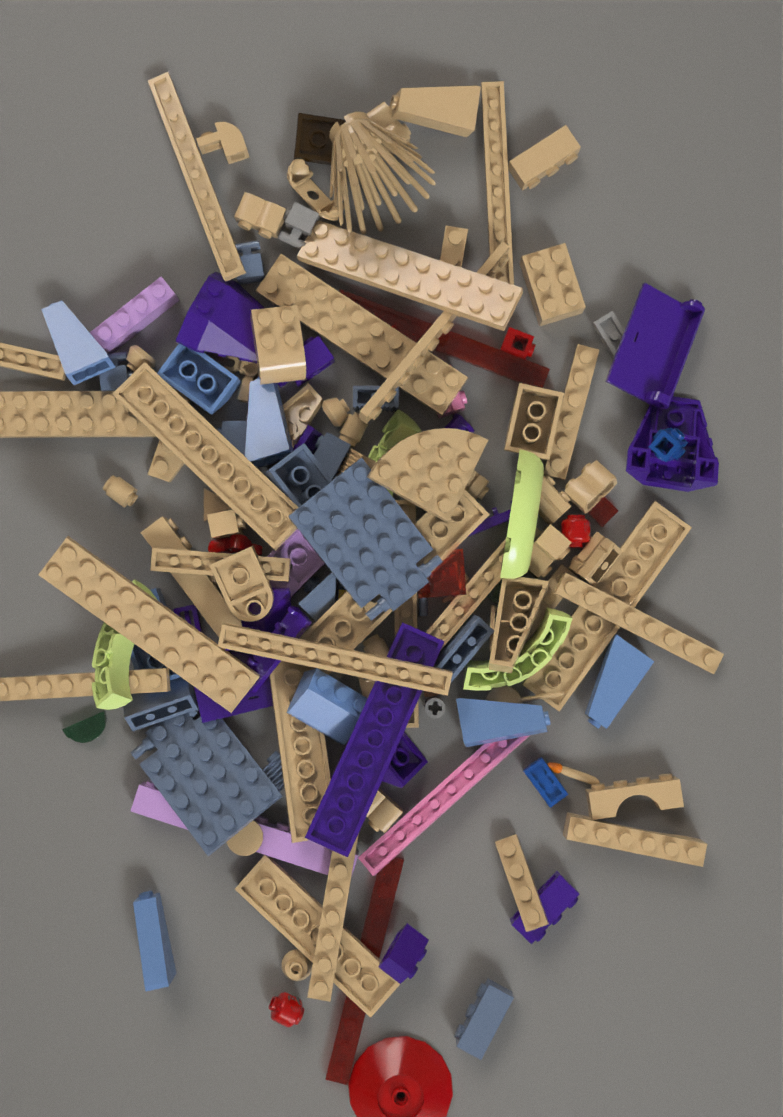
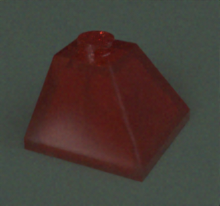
[418,548,466,598]

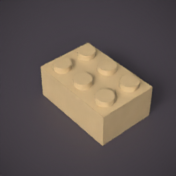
[519,243,586,327]

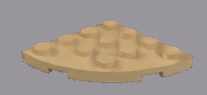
[367,428,488,522]

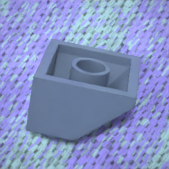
[298,573,337,621]

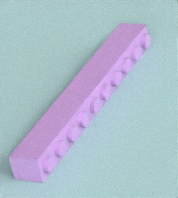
[131,780,359,875]

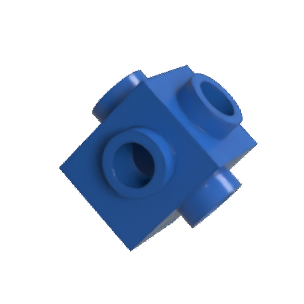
[649,428,688,462]

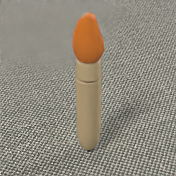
[547,762,600,785]

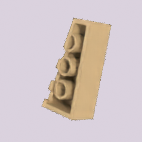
[489,577,549,673]

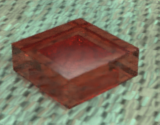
[588,497,619,527]

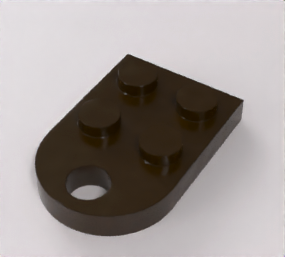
[294,113,346,165]

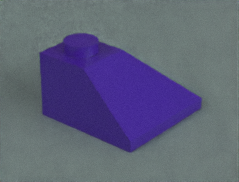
[241,588,292,633]
[382,732,428,788]

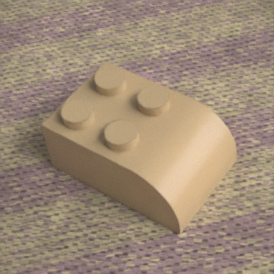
[250,305,306,385]
[504,383,564,460]

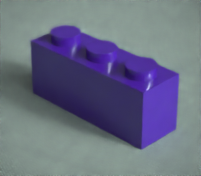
[510,871,580,944]

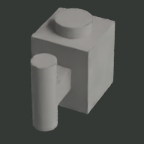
[279,202,320,249]

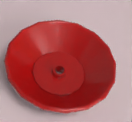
[348,1036,453,1117]

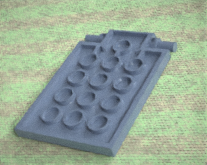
[288,458,443,621]
[130,700,282,856]

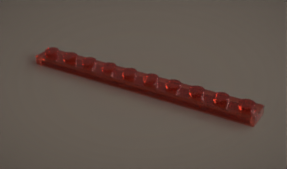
[339,289,550,388]
[325,856,404,1085]

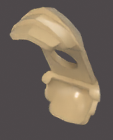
[287,159,344,221]

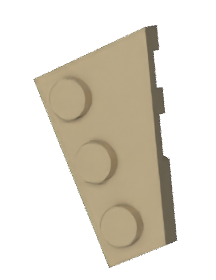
[283,383,324,448]
[148,440,184,482]

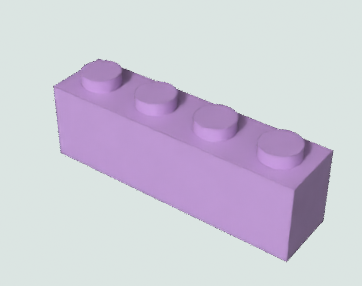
[90,277,179,354]

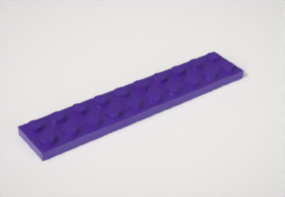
[305,622,444,857]

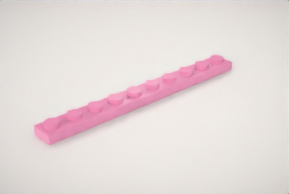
[358,735,530,876]

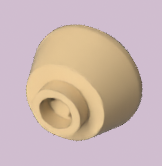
[126,345,156,372]
[321,397,350,427]
[282,949,313,981]

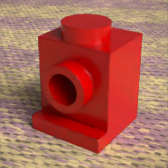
[499,327,536,361]

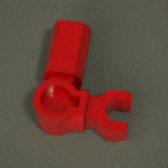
[208,534,263,556]

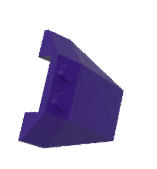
[176,272,264,363]
[626,396,719,492]

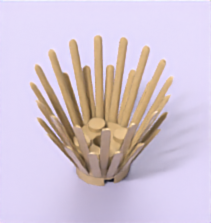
[329,112,436,235]

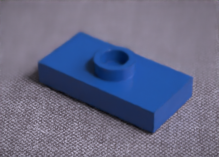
[523,757,569,808]

